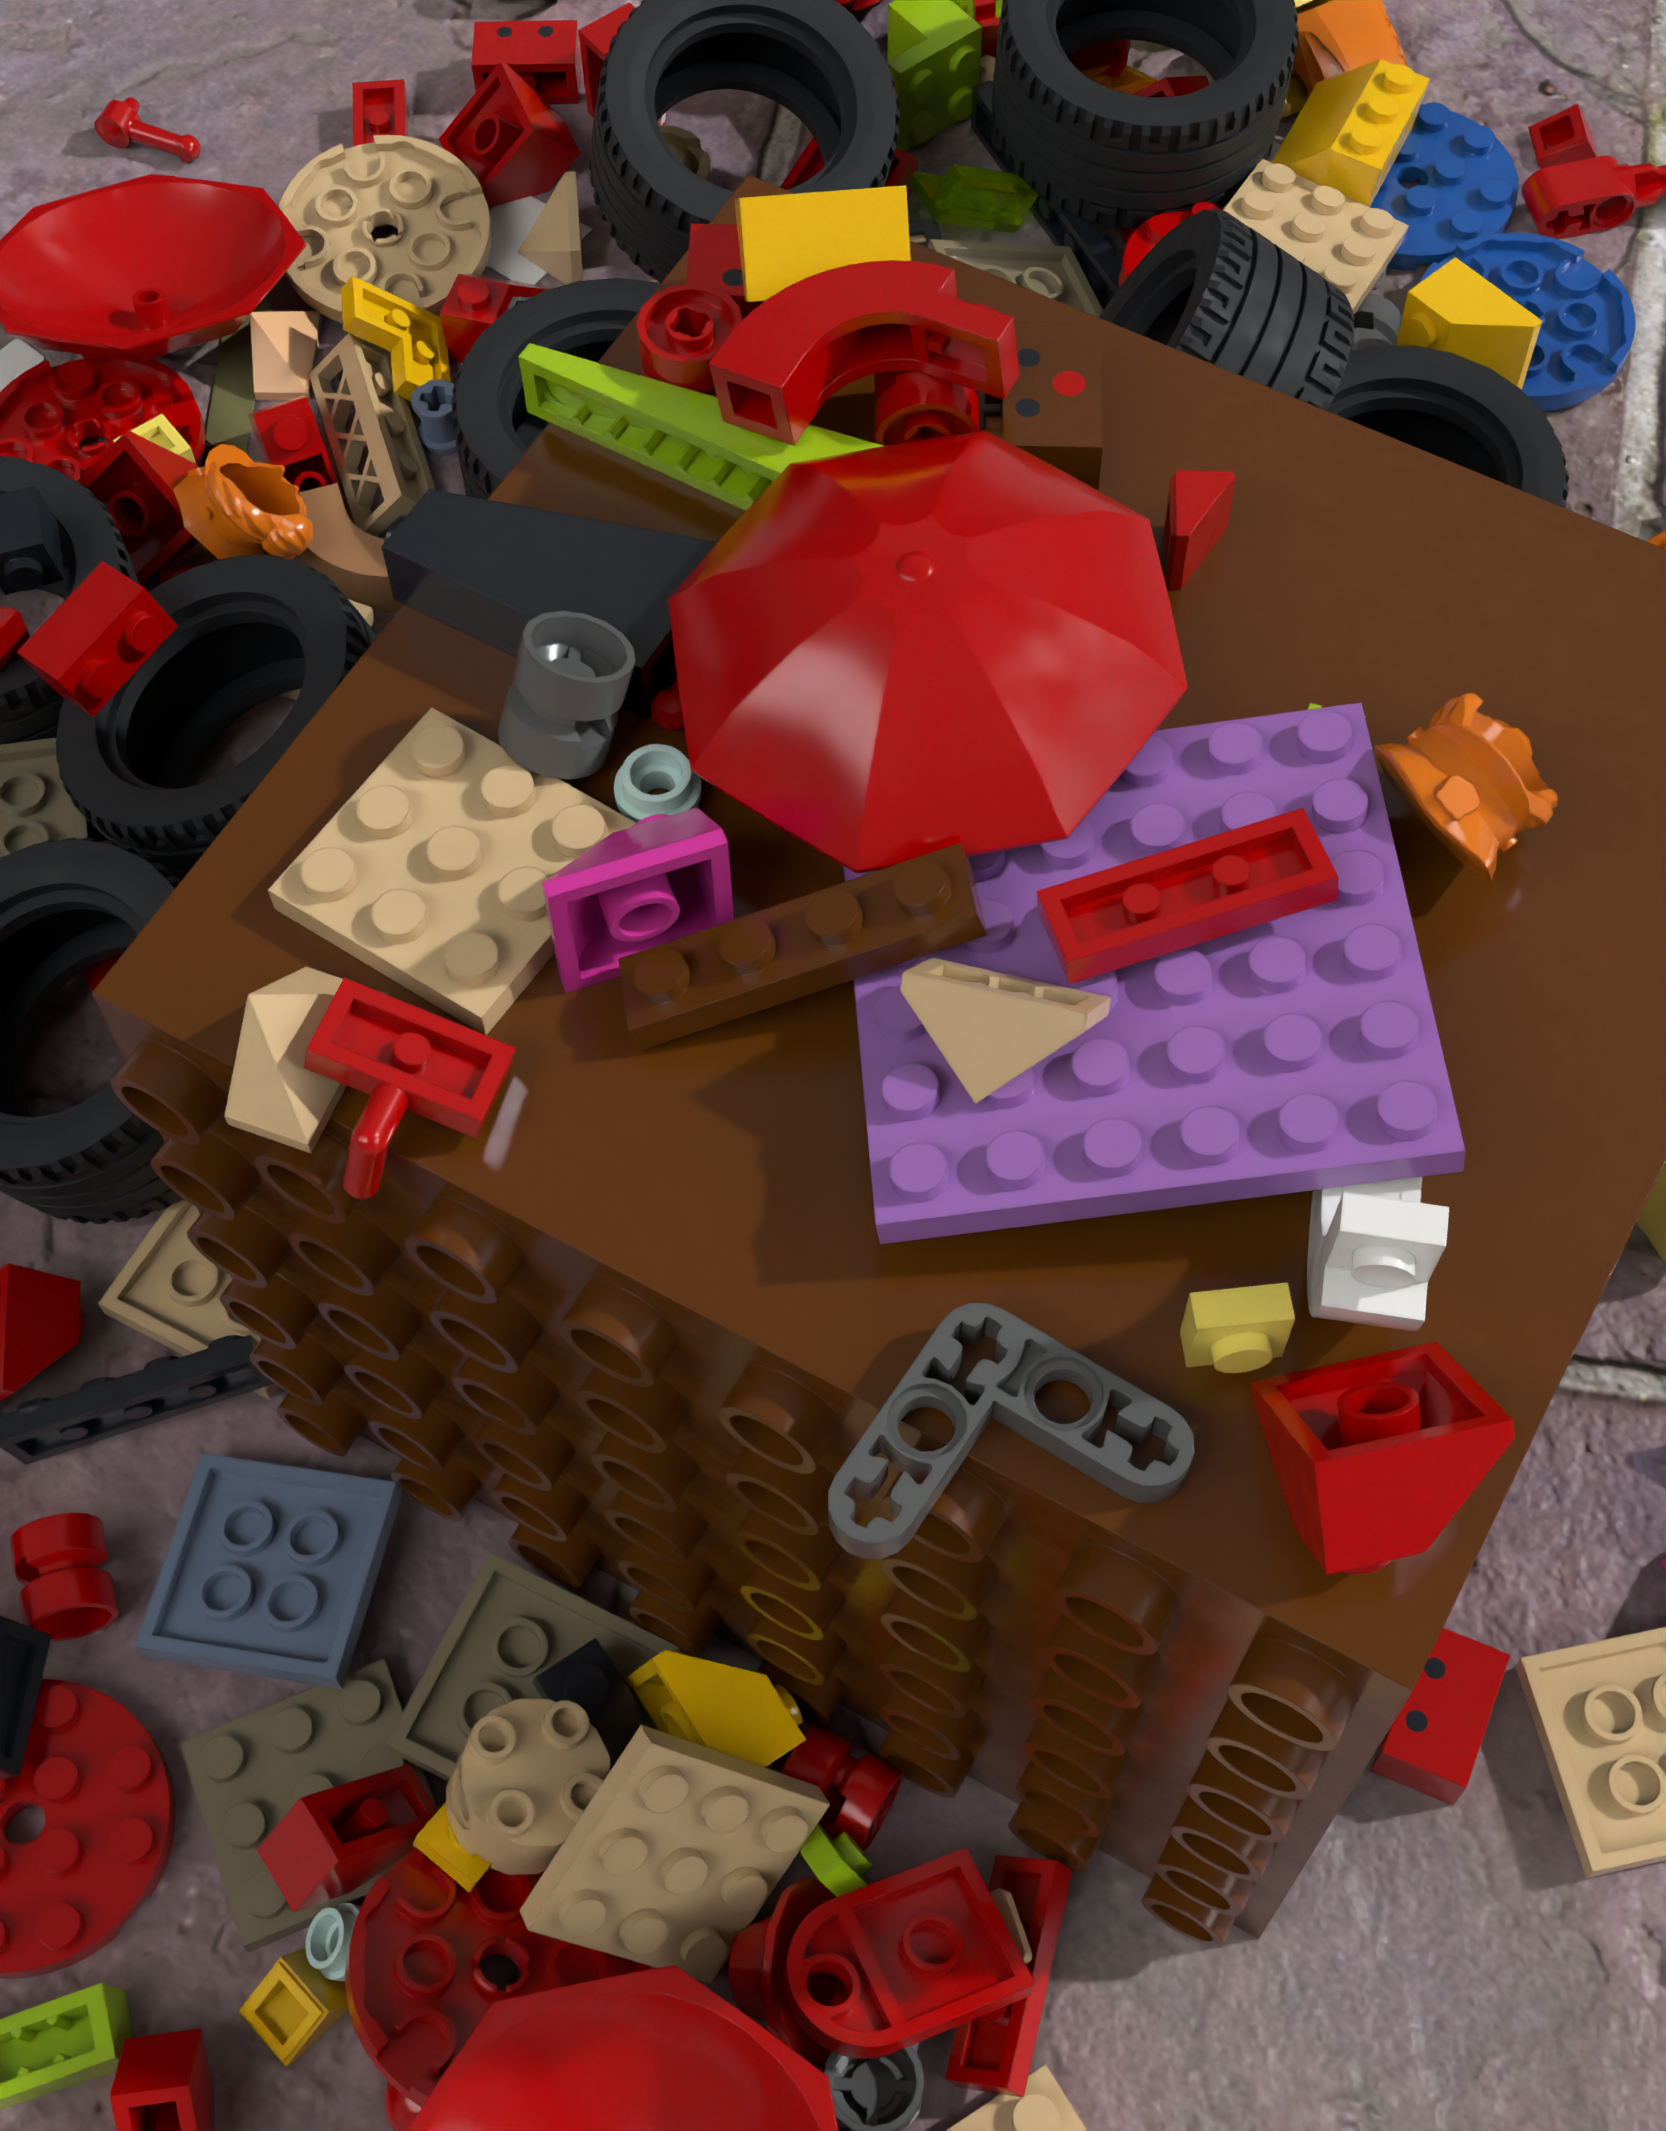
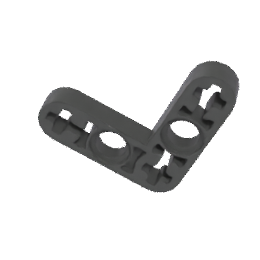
[828,1303,1195,1559]

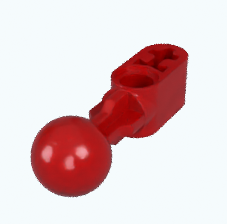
[1521,155,1666,240]

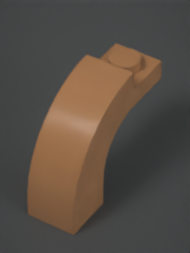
[298,483,403,613]

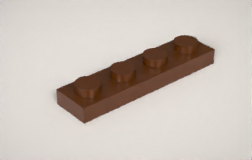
[618,843,988,1050]

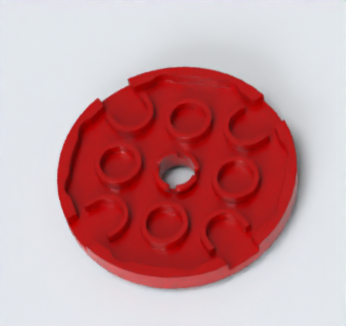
[0,355,205,481]
[0,1679,176,1979]
[345,1845,652,2108]

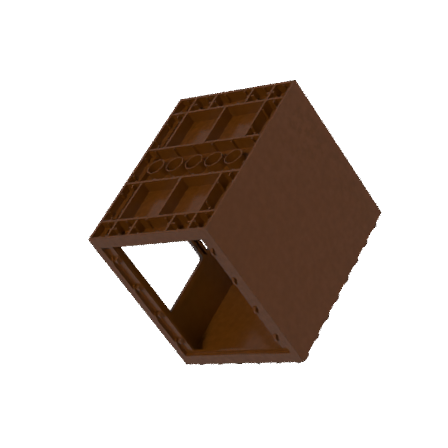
[92,175,1666,1948]

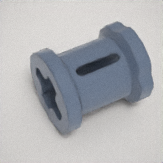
[411,379,457,455]

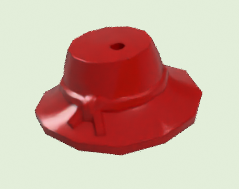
[728,1877,848,2067]

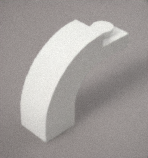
[1307,1177,1449,1331]

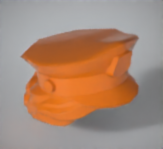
[173,444,314,560]
[1375,693,1558,882]

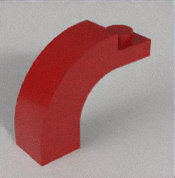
[709,260,1020,446]

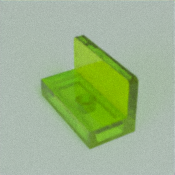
[908,164,1039,233]

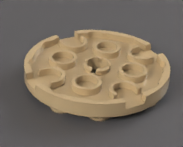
[279,135,492,324]

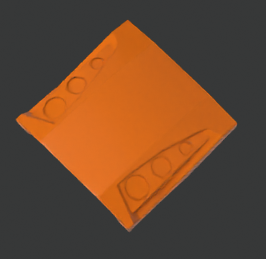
[1294,0,1408,97]

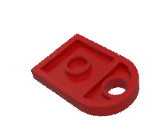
[783,1847,1036,2059]

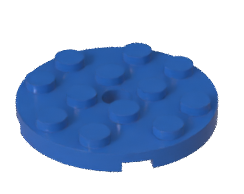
[1370,102,1519,271]
[1420,233,1635,412]

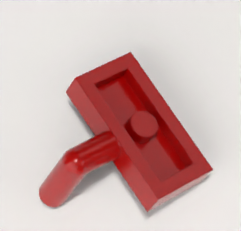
[304,977,516,1199]

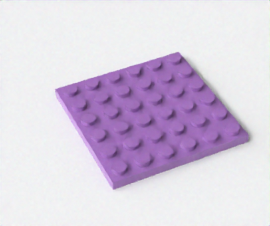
[844,702,1466,1244]

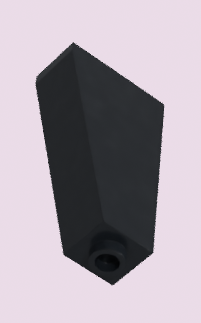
[381,489,718,720]

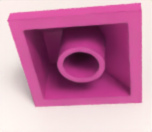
[542,807,734,994]

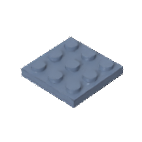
[134,1453,403,1689]

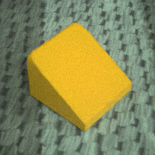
[239,1947,349,2066]

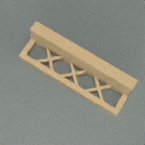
[309,333,436,537]

